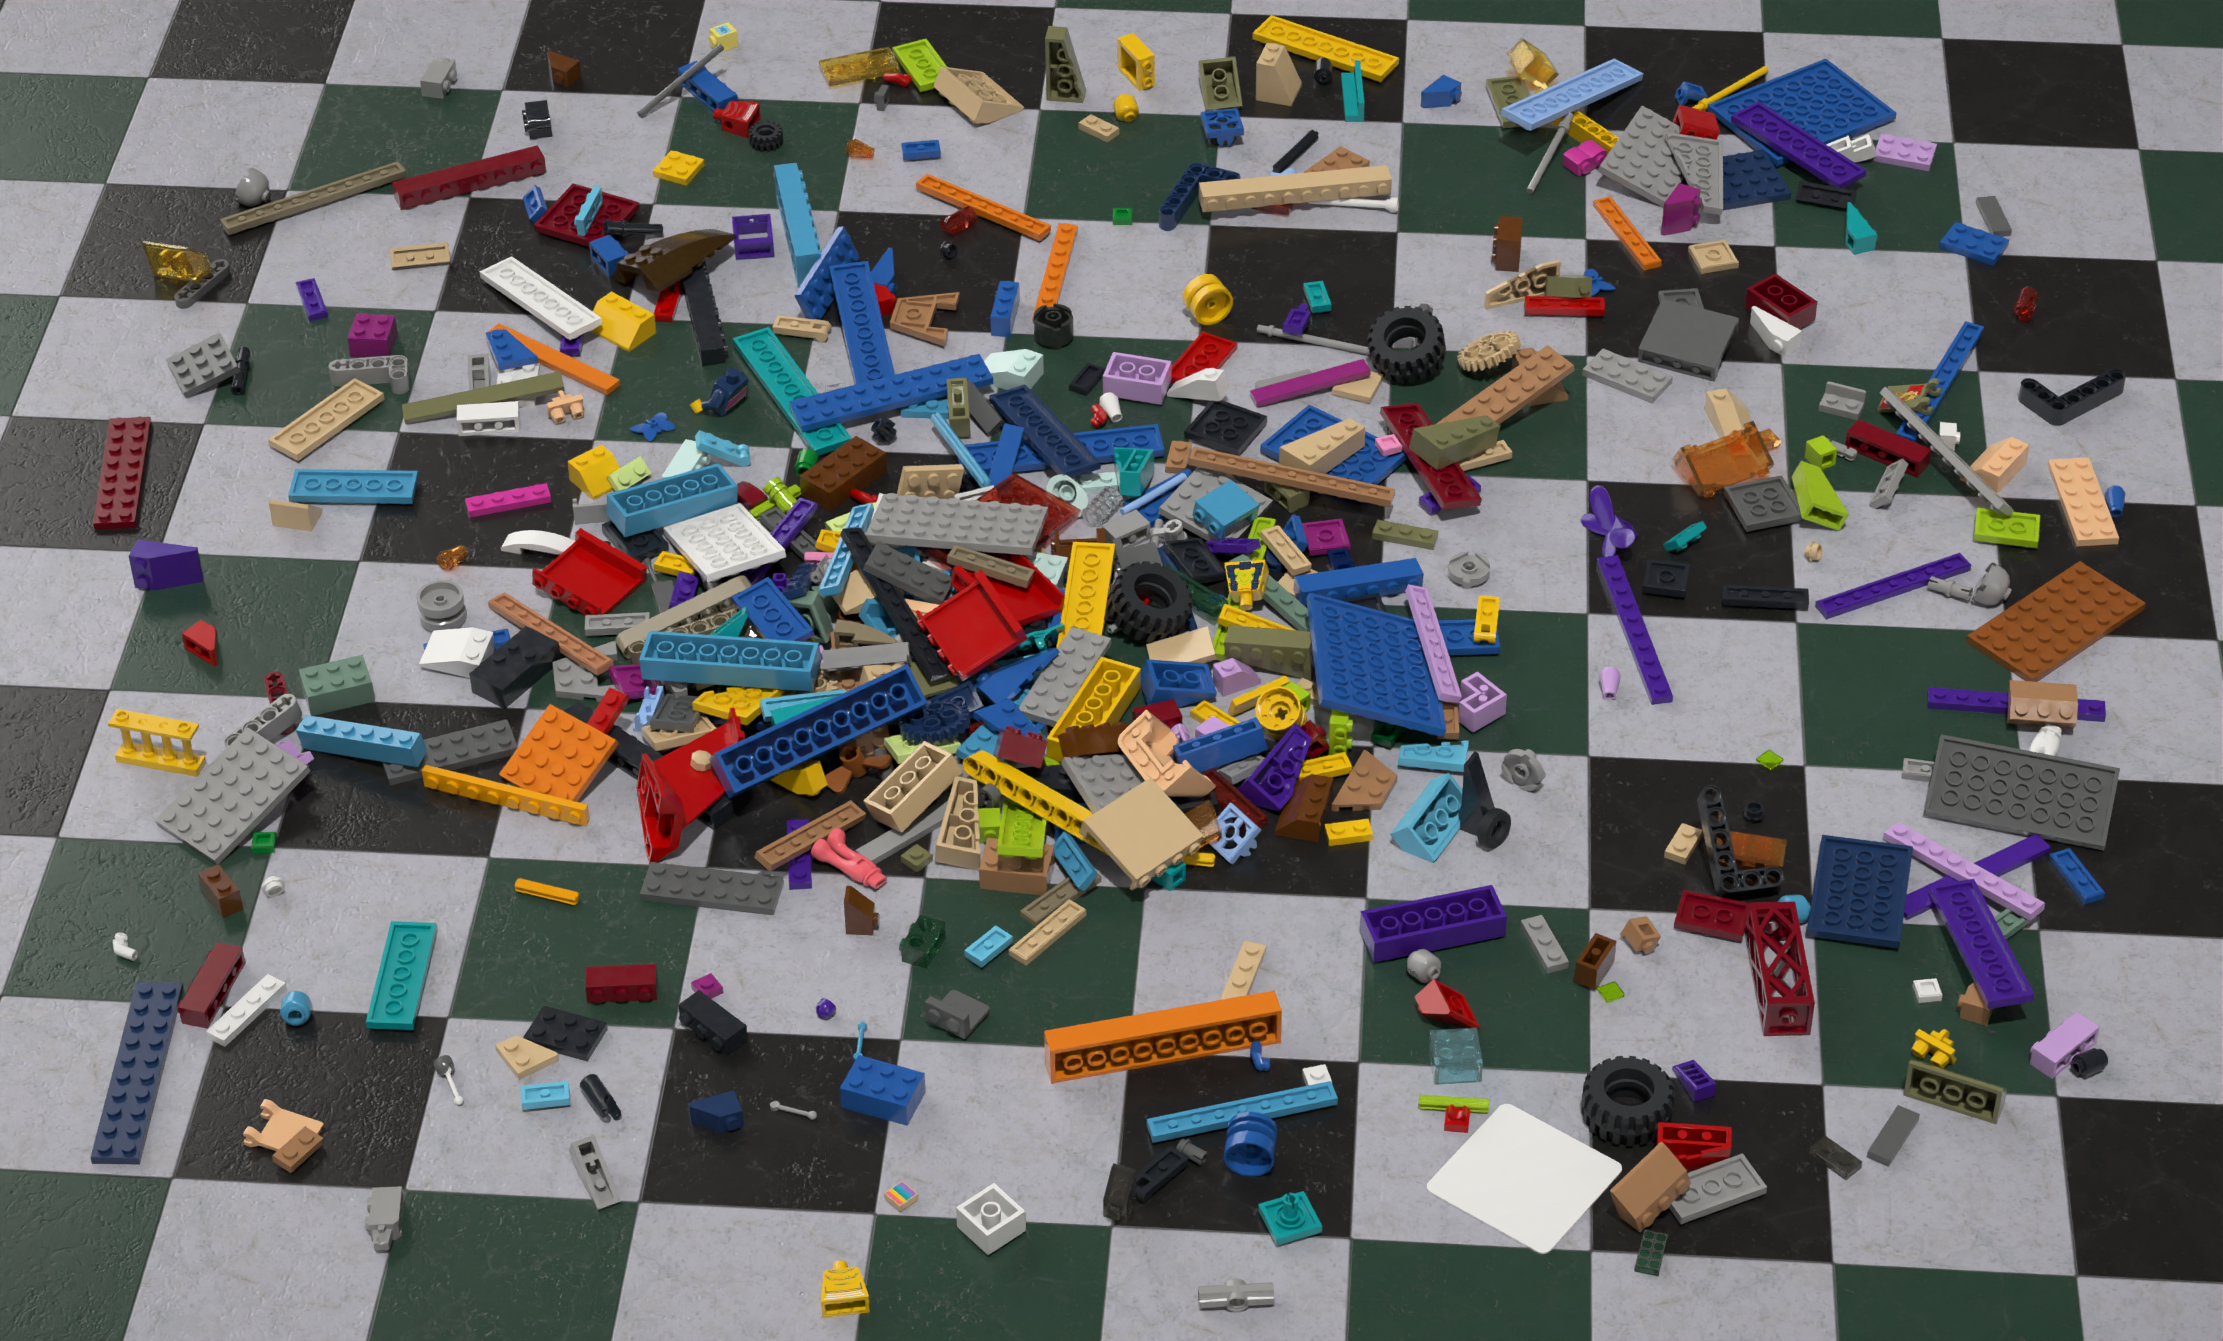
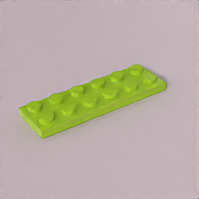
[997,800,1047,860]

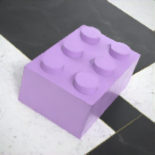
[1103,352,1172,405]

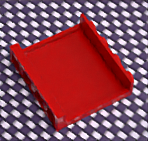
[532,528,647,615]
[950,554,1065,626]
[916,569,1028,682]

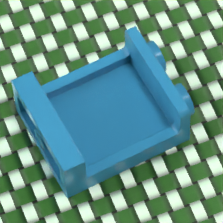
[1192,480,1260,540]
[858,599,898,638]

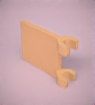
[243,1099,324,1151]

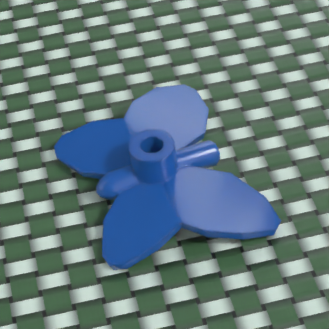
[1584,269,1615,296]
[629,412,675,442]

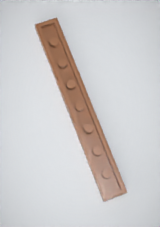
[488,592,614,676]

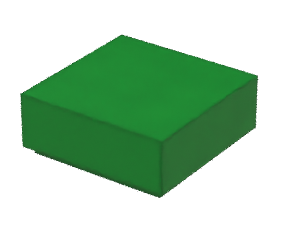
[1113,208,1132,225]
[251,832,277,854]

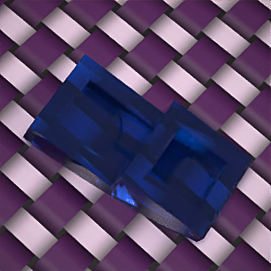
[1327,548,1355,571]

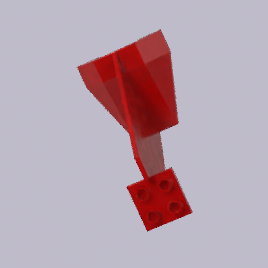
[636,708,745,864]

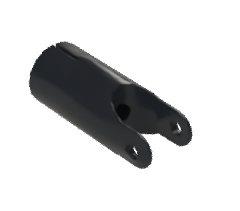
[580,1074,621,1120]

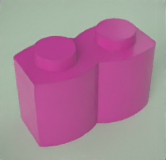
[1563,140,1607,176]

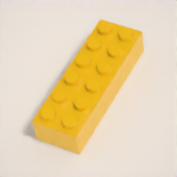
[1046,657,1141,762]

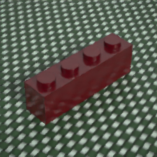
[1845,419,1932,478]
[178,942,245,1029]

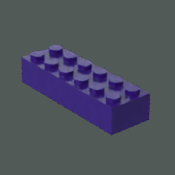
[1360,885,1507,962]

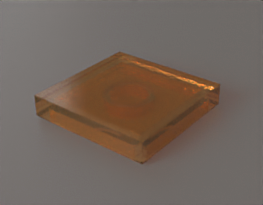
[1185,800,1222,848]

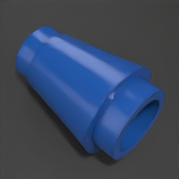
[2105,486,2126,517]

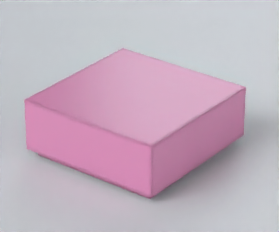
[1375,434,1402,456]

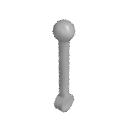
[770,1101,817,1120]

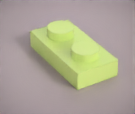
[606,456,651,491]

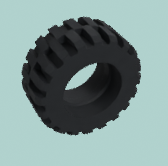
[1367,306,1446,384]
[1107,561,1193,643]
[1581,1056,1675,1147]

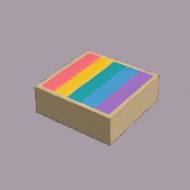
[884,1180,919,1212]

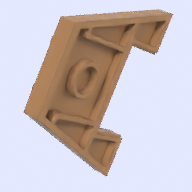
[890,292,960,346]

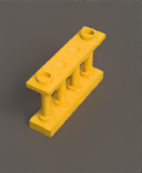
[108,709,206,777]

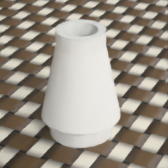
[1099,392,1123,422]

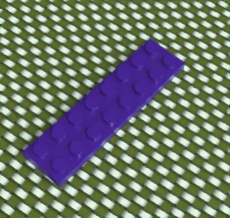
[1731,101,1866,188]
[1929,879,2034,1009]

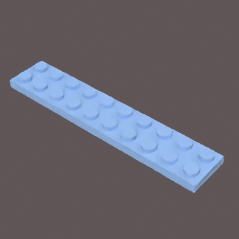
[1501,59,1644,131]

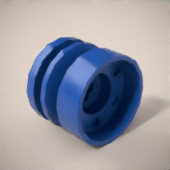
[1224,1112,1278,1176]

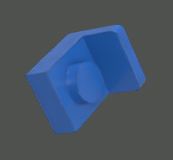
[1675,81,1708,106]

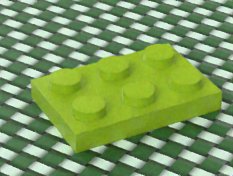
[1974,507,2040,548]

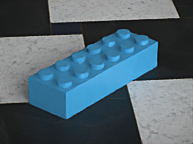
[606,463,738,537]

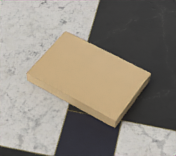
[1146,626,1217,663]

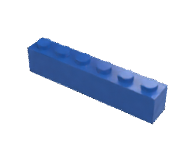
[1293,558,1424,608]

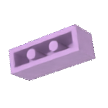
[2030,1012,2100,1079]

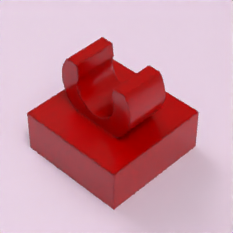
[1444,1104,1470,1133]

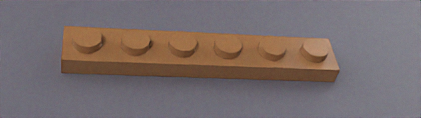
[754,800,866,871]

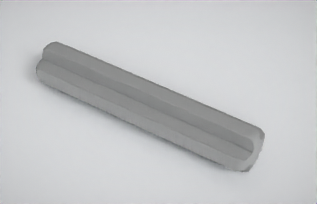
[1255,369,1312,389]

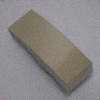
[834,619,897,648]

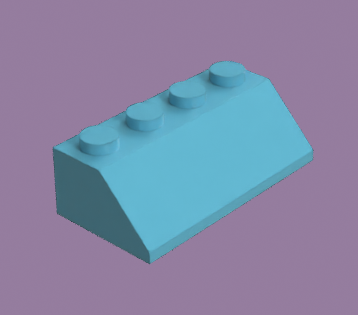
[1390,773,1462,862]

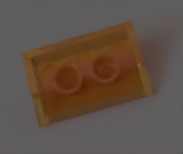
[1717,831,1788,867]

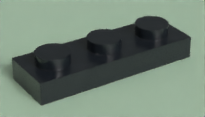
[1796,181,1857,210]

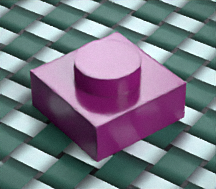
[691,973,723,999]

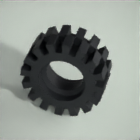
[749,120,783,152]

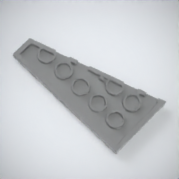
[1665,132,1723,215]

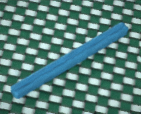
[931,412,991,488]

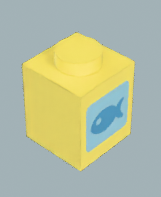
[708,22,738,52]

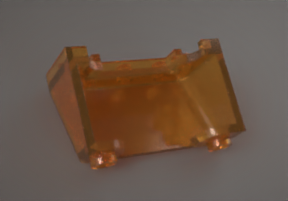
[1673,421,1774,498]

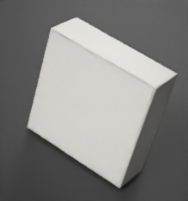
[1913,978,1942,1003]

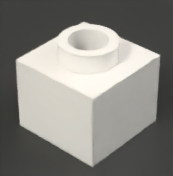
[1938,422,1960,451]

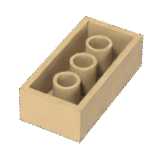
[863,741,962,833]

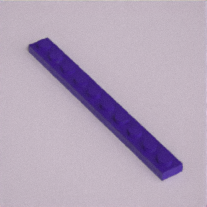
[1597,555,1673,705]

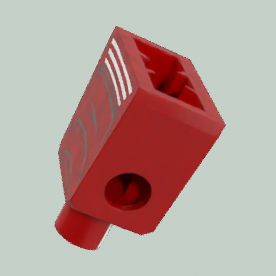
[713,101,761,138]

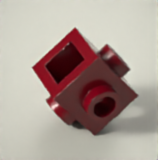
[1300,720,1330,759]

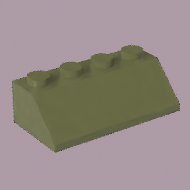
[1903,1060,2007,1124]

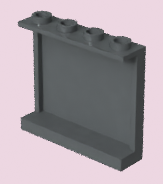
[1638,299,1739,382]

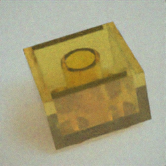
[1507,38,1559,90]

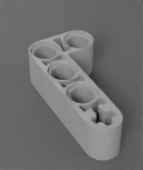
[329,355,410,394]
[224,694,302,748]

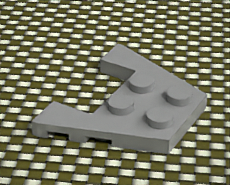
[552,641,618,702]

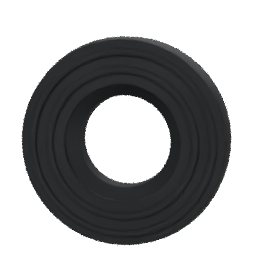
[1477,808,1511,849]

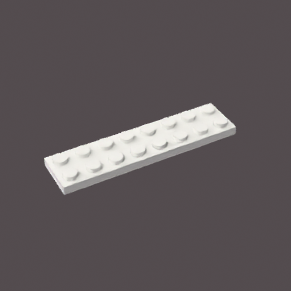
[480,256,602,340]

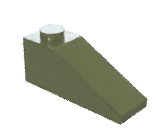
[947,378,971,437]

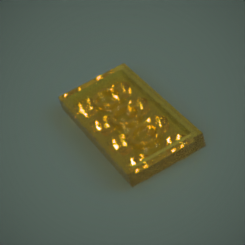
[818,47,900,87]

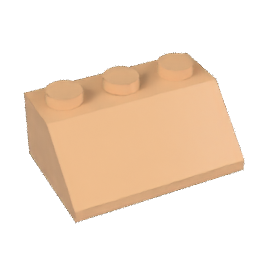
[1960,437,2029,494]

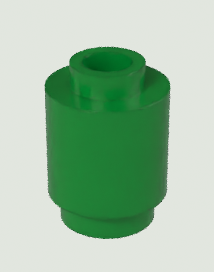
[795,449,819,477]

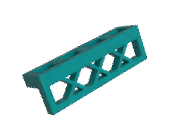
[1341,60,1365,122]

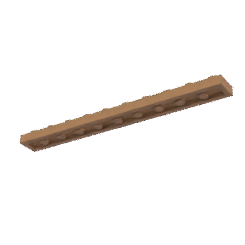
[1188,447,1395,507]

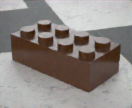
[799,436,887,512]

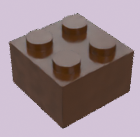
[1492,216,1523,272]

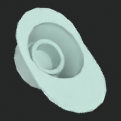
[1046,474,1088,518]

